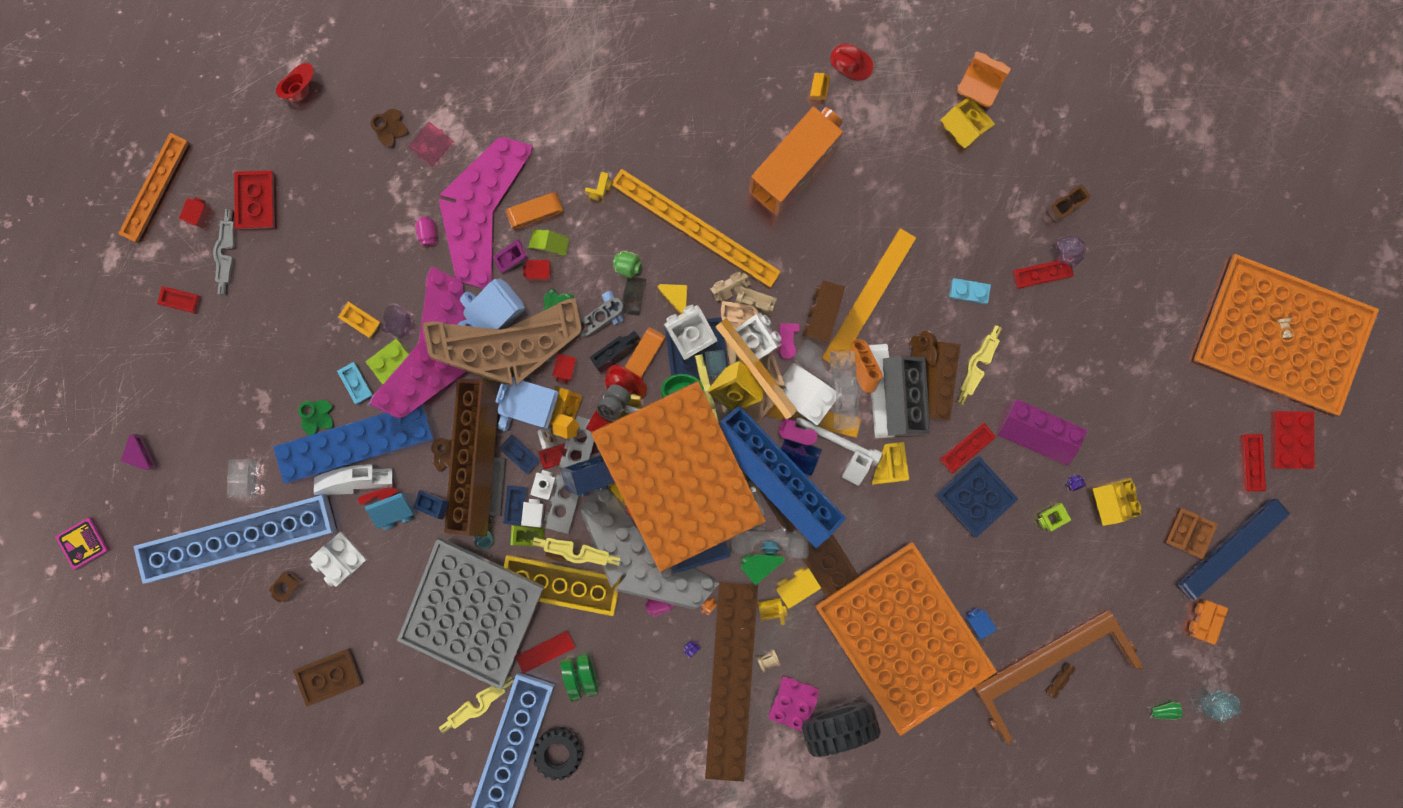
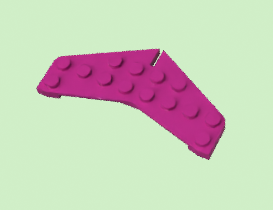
[438,137,533,289]
[368,266,467,418]

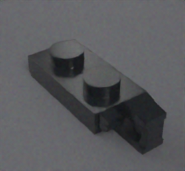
[590,331,641,373]

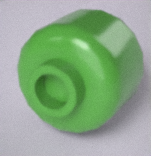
[613,251,642,278]

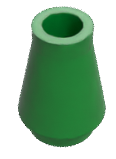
[1152,701,1183,721]

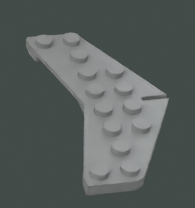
[581,488,719,609]

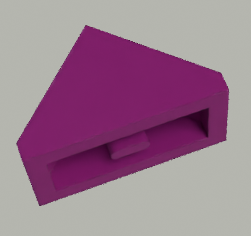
[120,434,156,470]

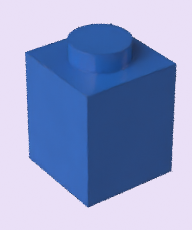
[965,608,997,640]

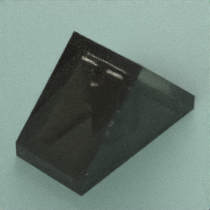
[623,277,647,317]

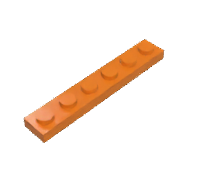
[118,133,189,243]

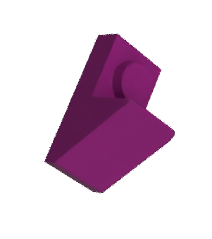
[493,239,528,273]

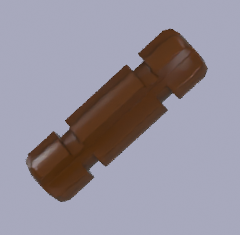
[1047,663,1076,699]

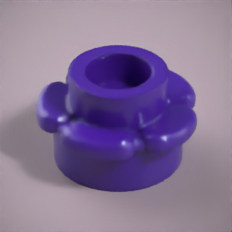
[1067,475,1086,491]
[683,641,701,659]

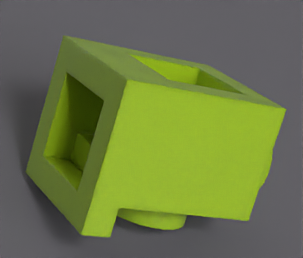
[1038,503,1071,531]

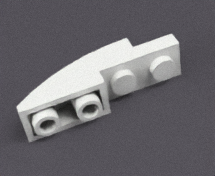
[314,464,392,495]

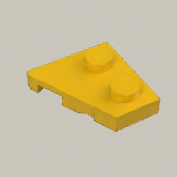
[871,442,909,485]

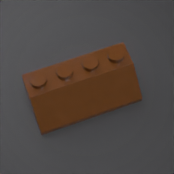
[925,341,961,422]

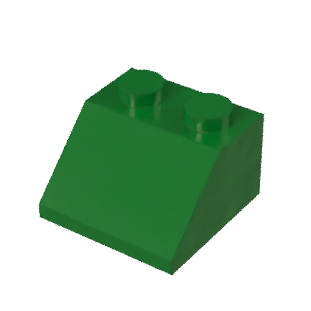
[740,553,785,585]

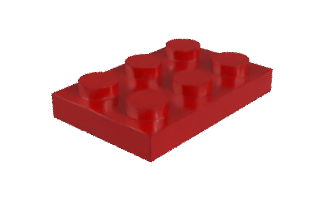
[234,170,275,229]
[1273,411,1315,469]

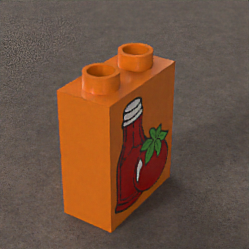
[749,106,843,217]

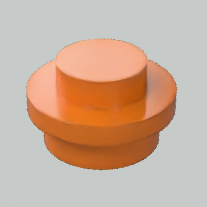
[700,597,717,615]

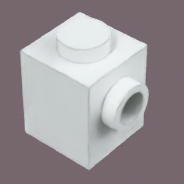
[842,451,873,486]
[530,470,556,500]
[521,499,545,527]

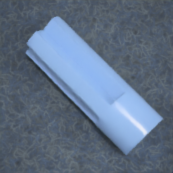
[602,291,624,325]

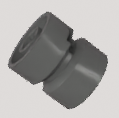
[596,385,631,422]

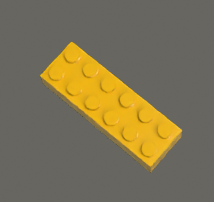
[504,555,622,616]

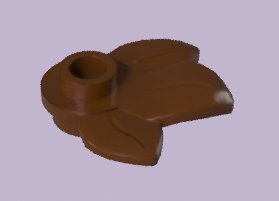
[370,109,408,147]
[909,331,938,366]
[431,438,452,472]

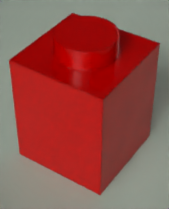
[179,197,211,229]
[523,260,551,282]
[552,354,578,384]

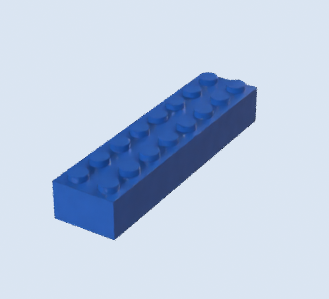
[273,403,436,484]
[719,405,847,548]

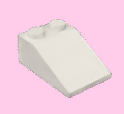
[779,362,840,426]

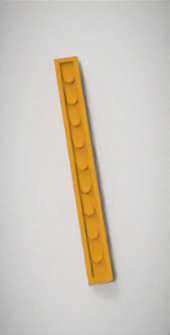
[611,169,781,288]

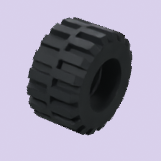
[532,728,583,781]

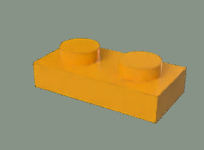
[338,301,381,339]

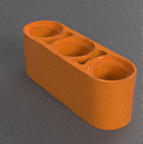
[506,192,564,229]
[625,327,666,378]
[846,339,883,393]

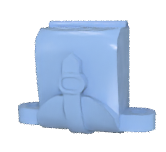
[458,278,525,330]
[495,376,559,432]

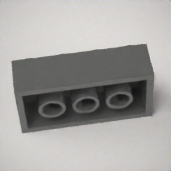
[883,356,930,436]

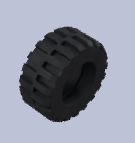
[801,702,881,757]

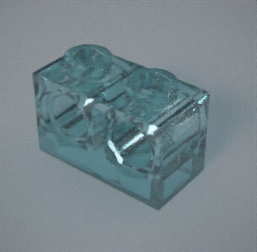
[1200,690,1241,723]

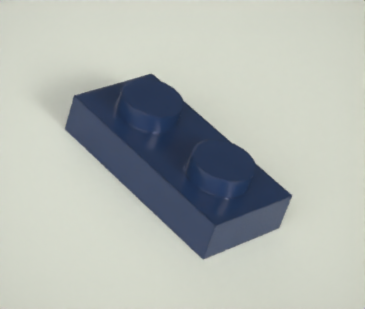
[499,434,540,474]
[503,485,527,526]
[414,490,449,520]

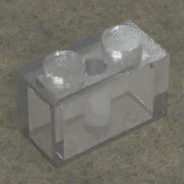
[227,459,259,498]

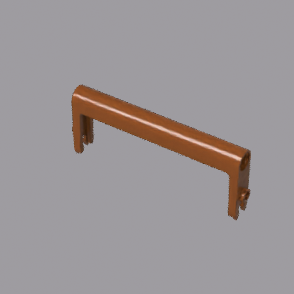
[974,610,1144,746]

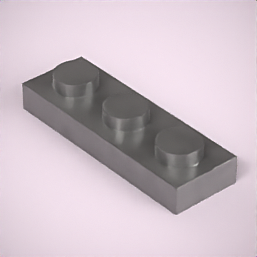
[489,458,505,516]

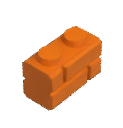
[1189,600,1229,645]

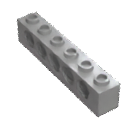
[543,416,595,534]

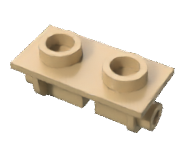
[710,272,751,302]
[735,286,777,316]

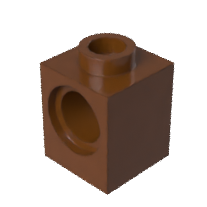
[268,571,303,603]

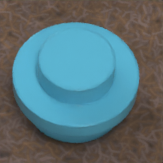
[473,531,493,550]
[761,541,781,555]

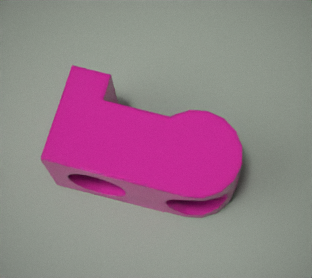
[779,323,799,360]
[778,417,818,445]

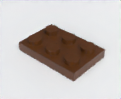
[293,649,362,707]

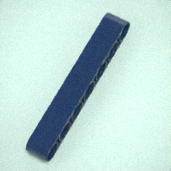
[1178,498,1290,601]

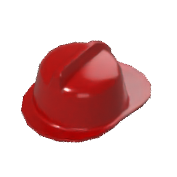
[830,43,874,81]
[276,63,314,103]
[604,365,647,399]

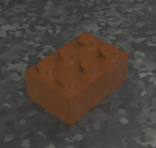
[803,280,846,346]

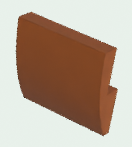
[1166,508,1218,560]

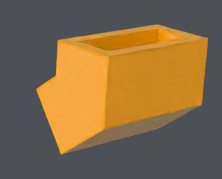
[809,73,830,101]
[552,413,580,439]

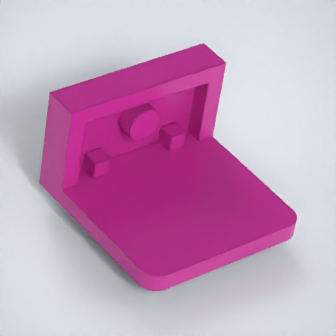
[768,676,819,731]

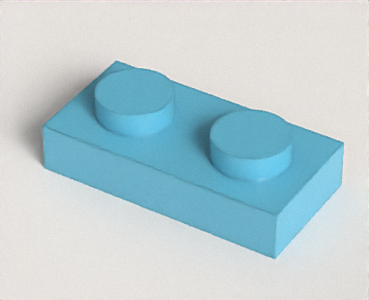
[949,278,991,304]
[337,362,373,405]

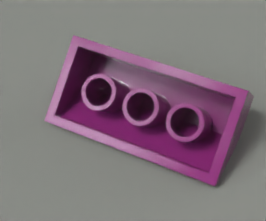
[997,399,1088,466]

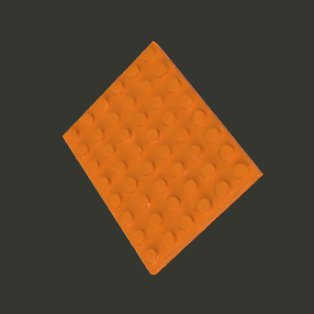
[1193,254,1379,416]
[591,381,765,572]
[815,542,997,736]

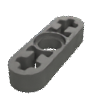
[579,297,626,336]

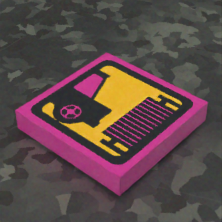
[55,517,109,570]

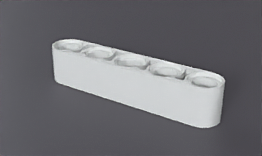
[869,344,895,438]

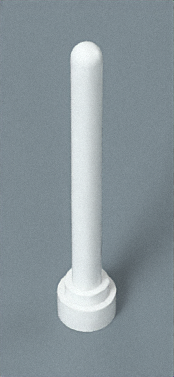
[795,417,882,466]

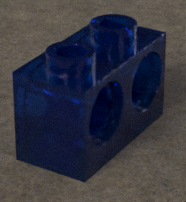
[781,438,823,476]

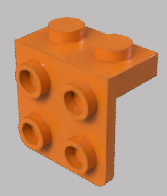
[957,52,1011,108]

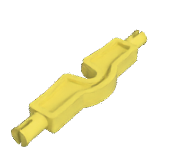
[957,325,1002,405]
[695,354,719,423]
[532,537,620,566]
[439,676,514,734]

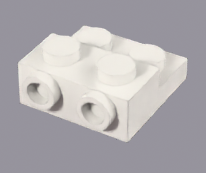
[664,305,718,360]
[736,313,782,360]
[310,532,367,587]

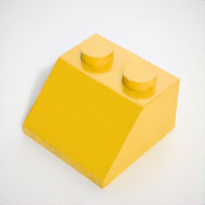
[940,98,995,149]
[708,361,764,412]

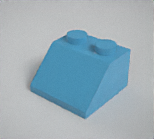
[365,493,417,530]

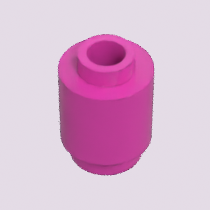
[415,216,437,245]
[645,599,674,617]

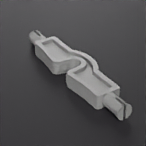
[213,209,235,295]

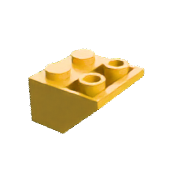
[1093,478,1142,526]

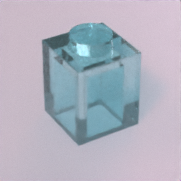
[705,350,726,379]

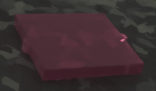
[408,122,453,167]

